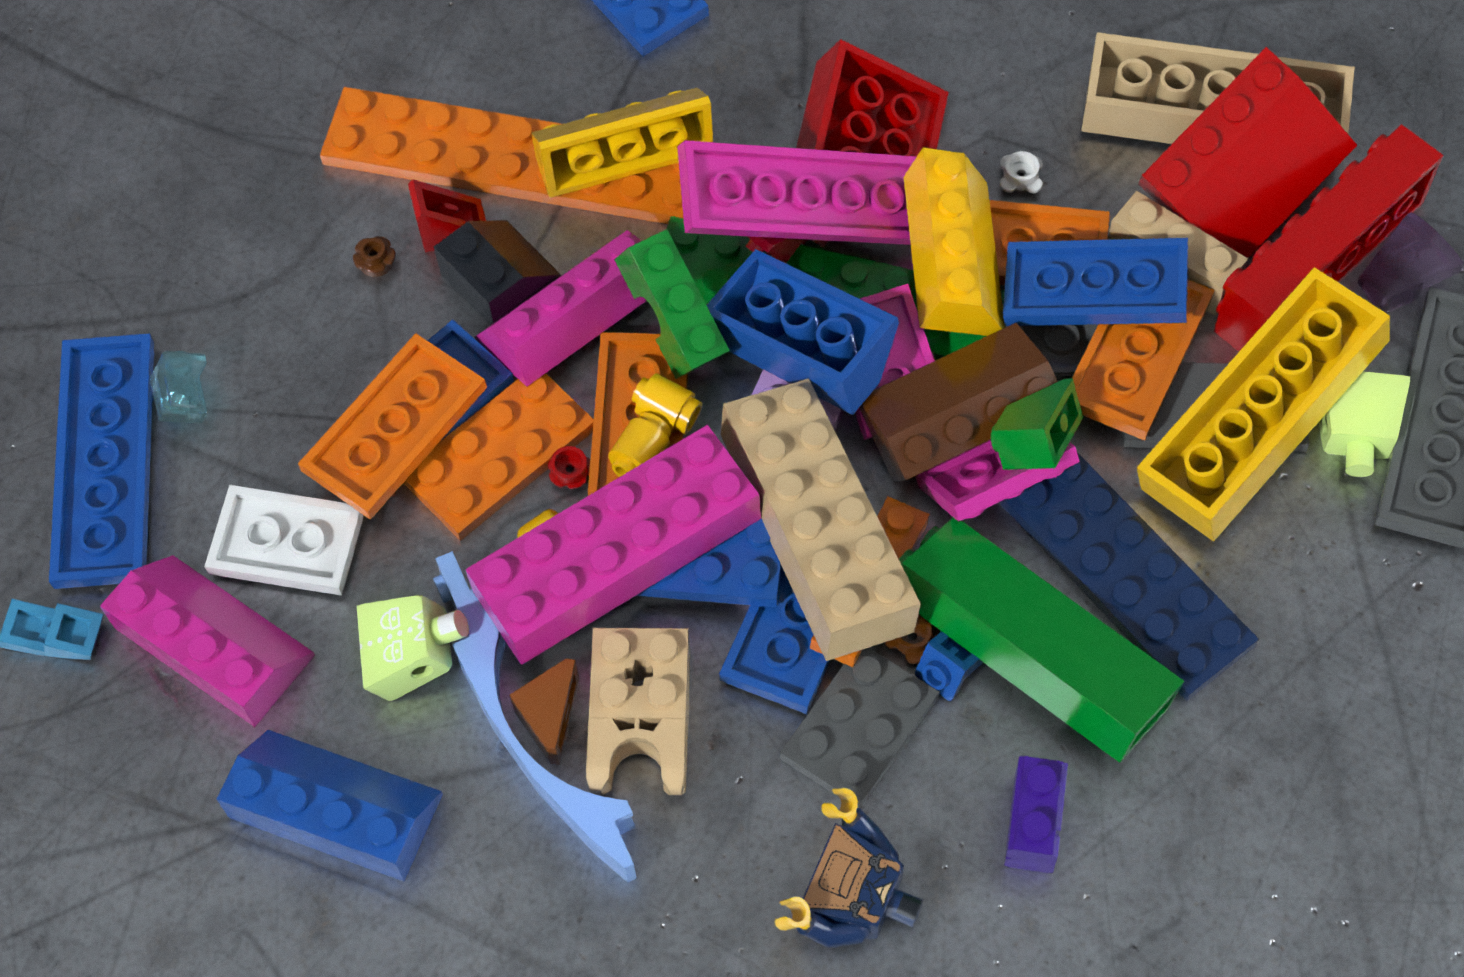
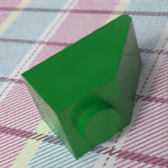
[991,378,1083,470]

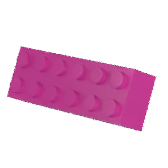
[465,425,761,665]

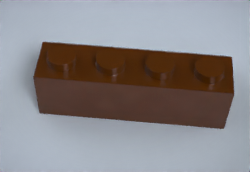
[859,323,1058,481]

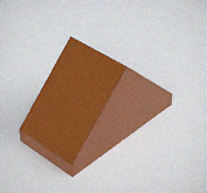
[509,658,579,765]

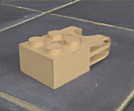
[586,628,691,795]

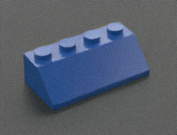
[707,249,899,415]
[216,730,443,881]

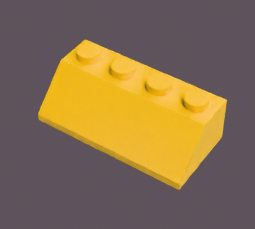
[531,87,713,198]
[904,148,1005,336]

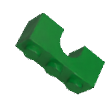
[614,229,730,379]

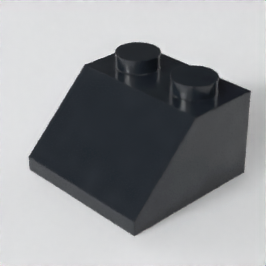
[434,220,561,325]

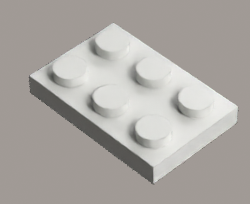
[204,485,364,596]

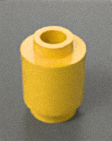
[632,373,703,435]
[608,412,671,477]

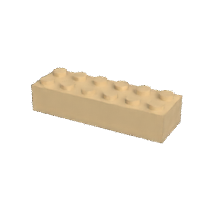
[1081,32,1355,167]
[720,378,921,661]

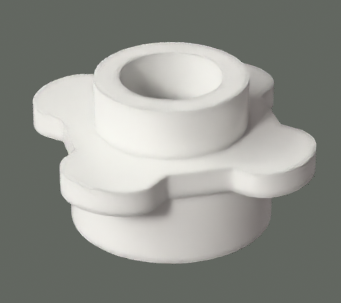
[1000,151,1043,193]

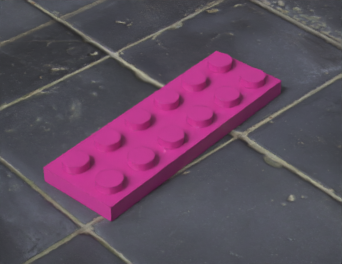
[677,140,916,245]

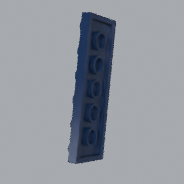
[999,452,1259,701]

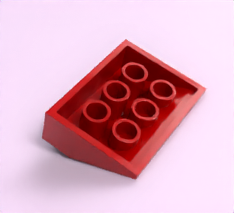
[796,39,949,157]
[1138,47,1358,258]

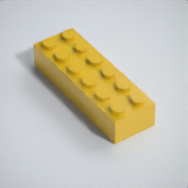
[1136,267,1390,542]

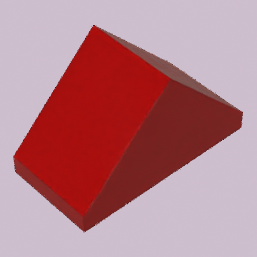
[408,179,486,252]

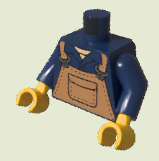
[775,788,924,948]

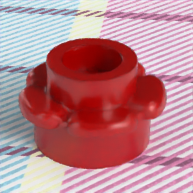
[548,446,590,489]

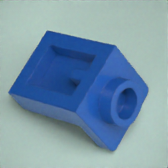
[915,631,983,701]

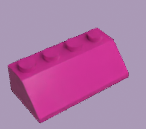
[474,230,647,386]
[100,555,315,727]

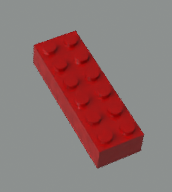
[1214,124,1444,351]

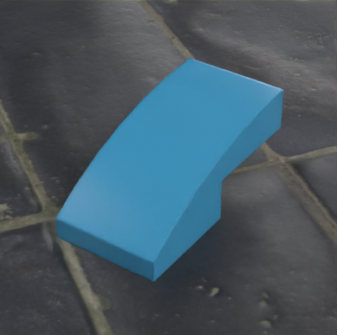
[0,599,104,660]

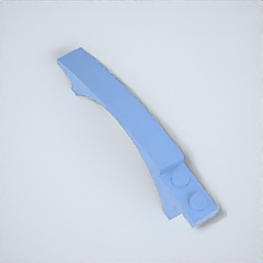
[433,551,637,882]

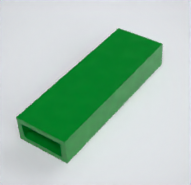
[899,517,1184,763]

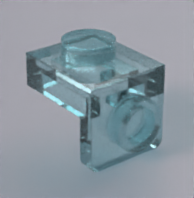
[150,351,208,424]

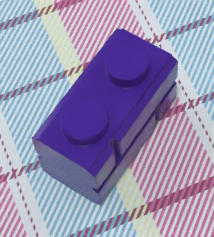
[1004,756,1068,873]

